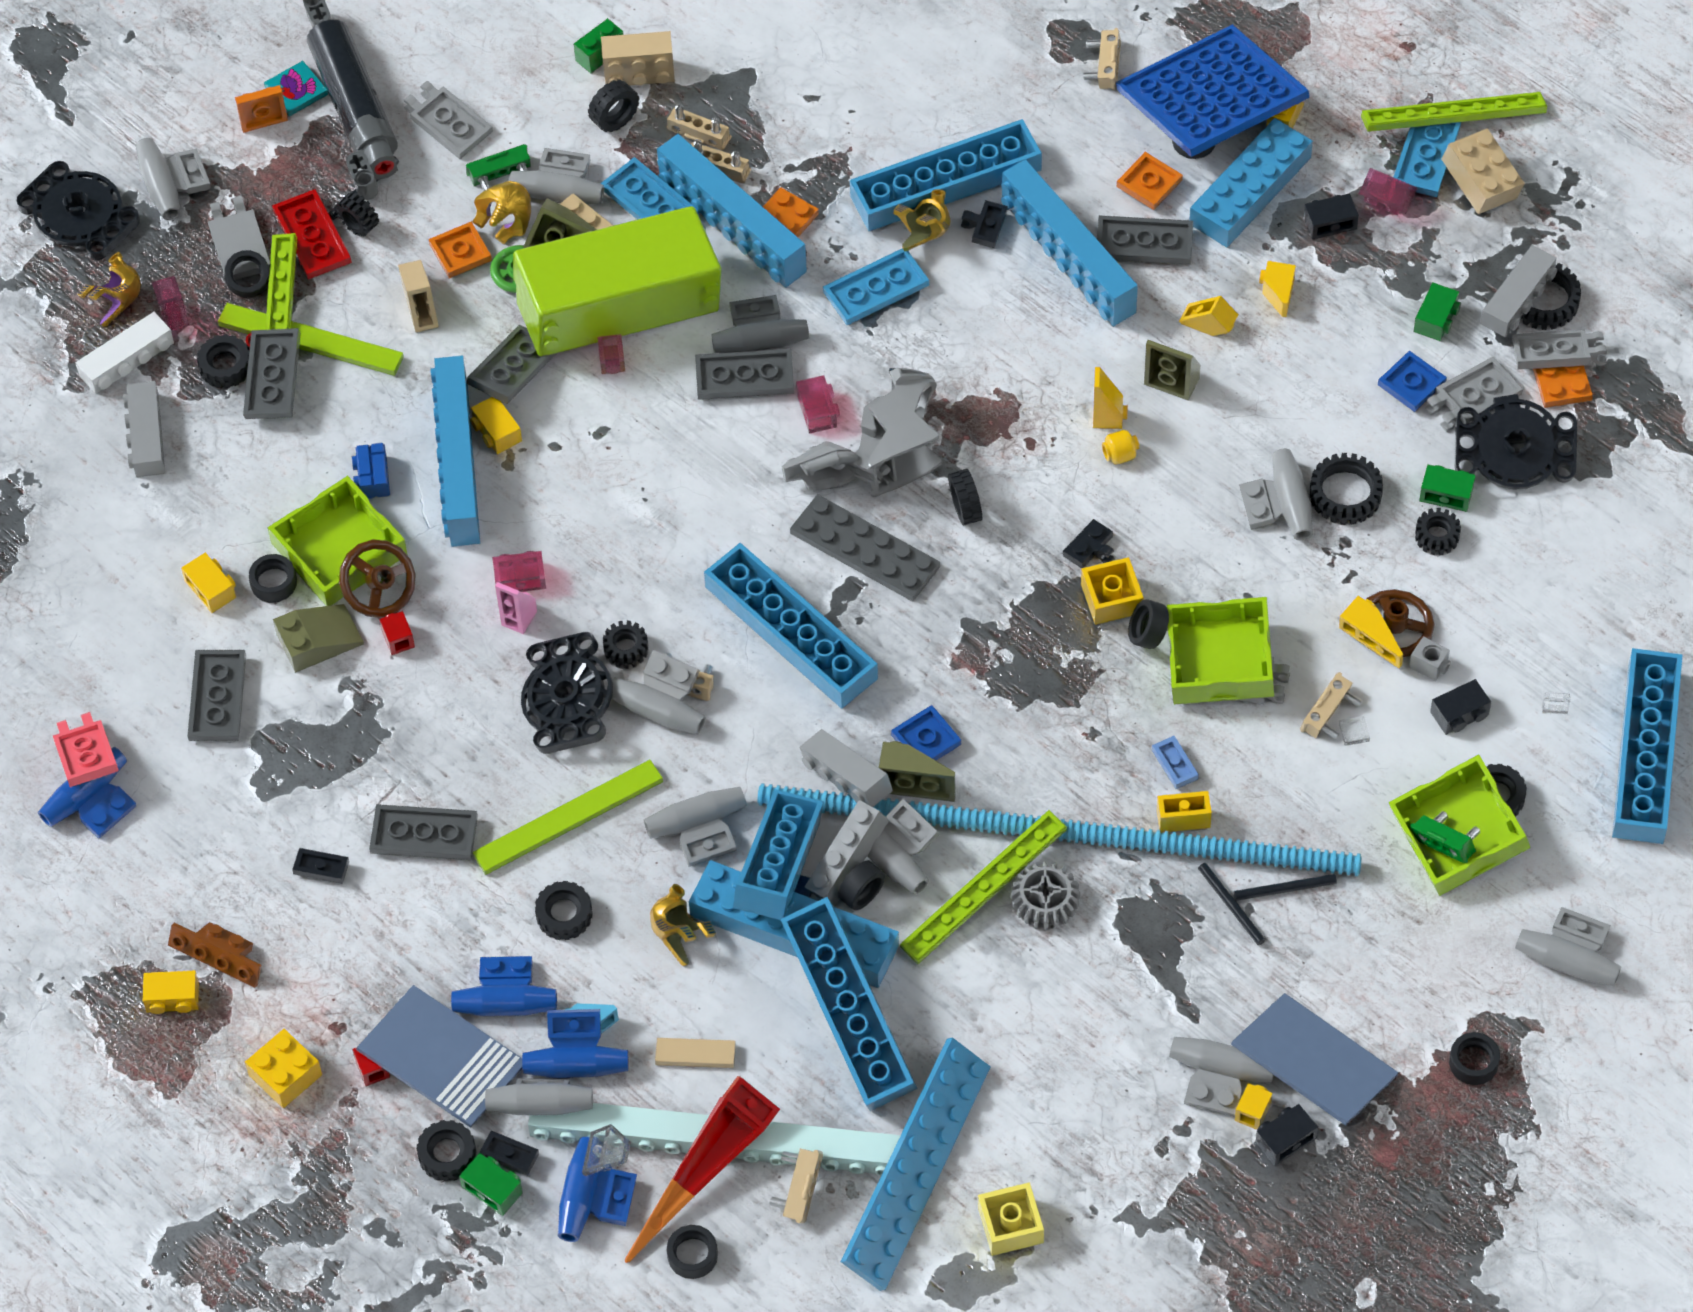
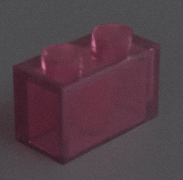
[1359,168,1417,216]
[151,276,189,330]
[796,375,840,434]
[492,551,546,592]

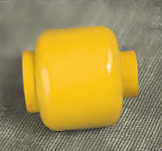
[1102,430,1140,465]

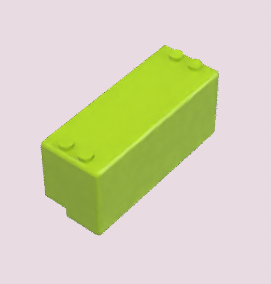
[513,206,722,357]

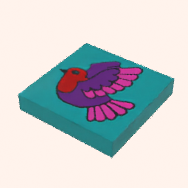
[264,60,328,117]

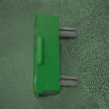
[466,144,531,191]
[1410,811,1480,863]

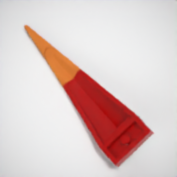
[625,1076,780,1263]

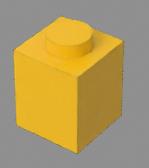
[1235,1083,1273,1130]

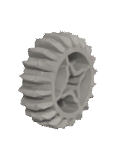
[1011,861,1080,929]

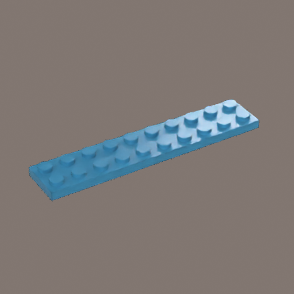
[840,1037,991,1291]

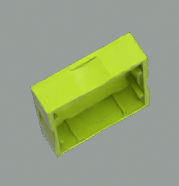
[267,475,408,606]
[1167,597,1275,705]
[1388,754,1531,896]

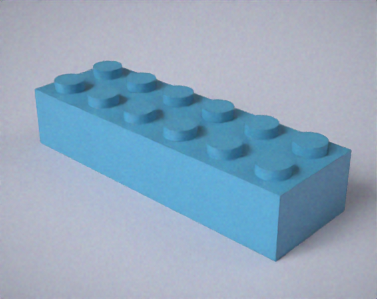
[1189,118,1313,248]
[733,789,824,920]

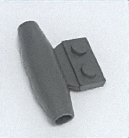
[711,295,809,353]

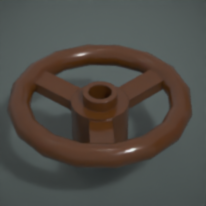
[339,539,416,618]
[1366,589,1435,657]

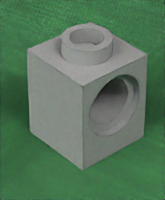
[1409,636,1451,681]

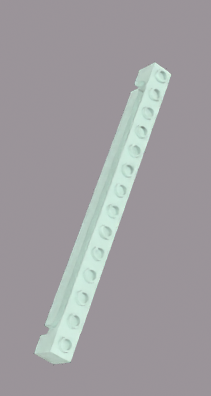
[528,1103,901,1176]

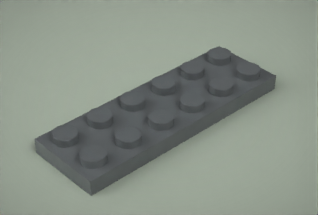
[790,494,940,602]

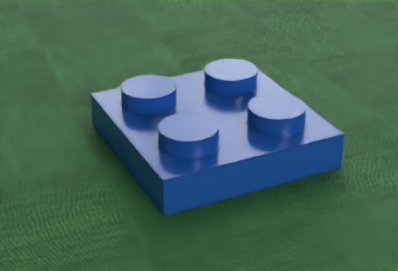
[1378,350,1447,412]
[891,705,961,761]

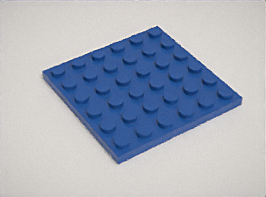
[1116,24,1310,157]

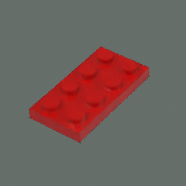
[272,189,352,280]

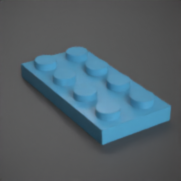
[1392,122,1462,197]
[600,157,699,220]
[823,248,929,325]

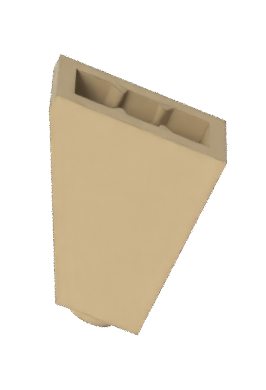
[398,260,439,333]

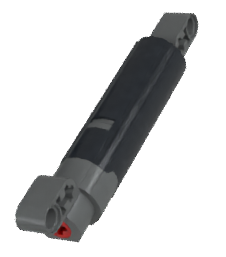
[303,0,398,200]

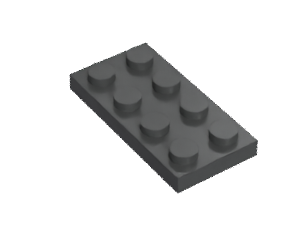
[1097,215,1193,265]
[467,324,557,404]
[243,328,301,419]
[695,348,794,400]
[187,650,246,741]
[369,804,478,860]

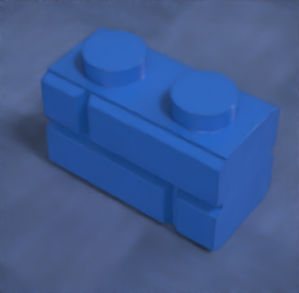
[352,443,390,499]

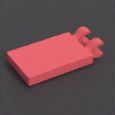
[53,712,119,787]

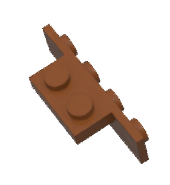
[168,922,262,988]

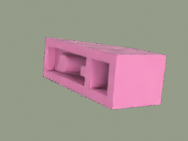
[495,582,537,634]

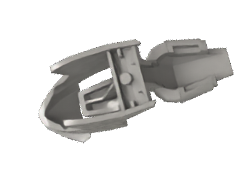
[782,368,942,497]

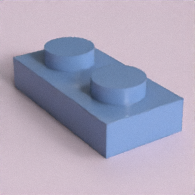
[1152,736,1199,789]

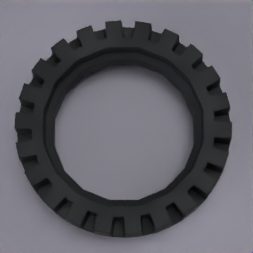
[1520,263,1581,330]
[1310,453,1383,525]

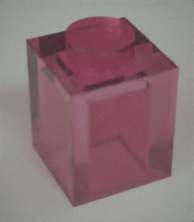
[597,334,625,374]

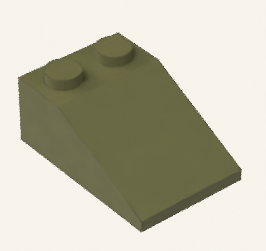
[523,198,597,248]
[1144,340,1201,401]
[273,604,364,673]
[879,741,956,802]

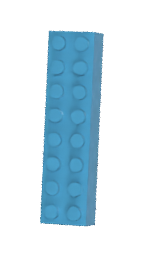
[850,119,1042,232]
[657,134,807,288]
[1001,159,1138,327]
[430,355,481,547]
[704,543,878,709]
[1612,648,1683,844]
[688,860,899,988]
[780,897,918,1111]

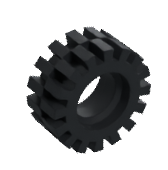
[335,192,379,237]
[1415,508,1461,556]
[603,620,649,669]

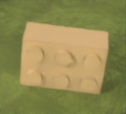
[601,31,675,86]
[1441,128,1525,214]

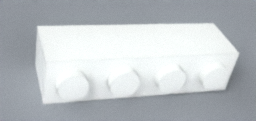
[75,312,174,394]

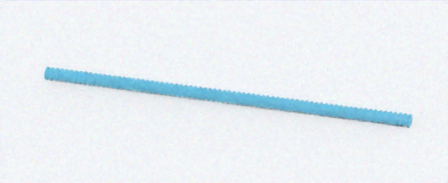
[757,783,1362,877]

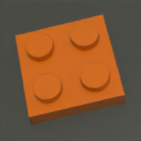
[235,85,288,133]
[1116,152,1183,210]
[763,187,819,237]
[429,221,492,279]
[1533,366,1593,408]

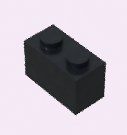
[1303,193,1359,240]
[1430,679,1491,735]
[1255,1104,1318,1166]

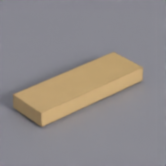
[655,1038,736,1068]

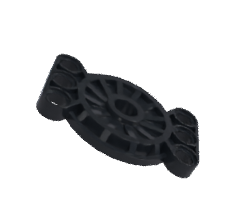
[16,161,140,260]
[1454,399,1577,489]
[521,632,613,754]

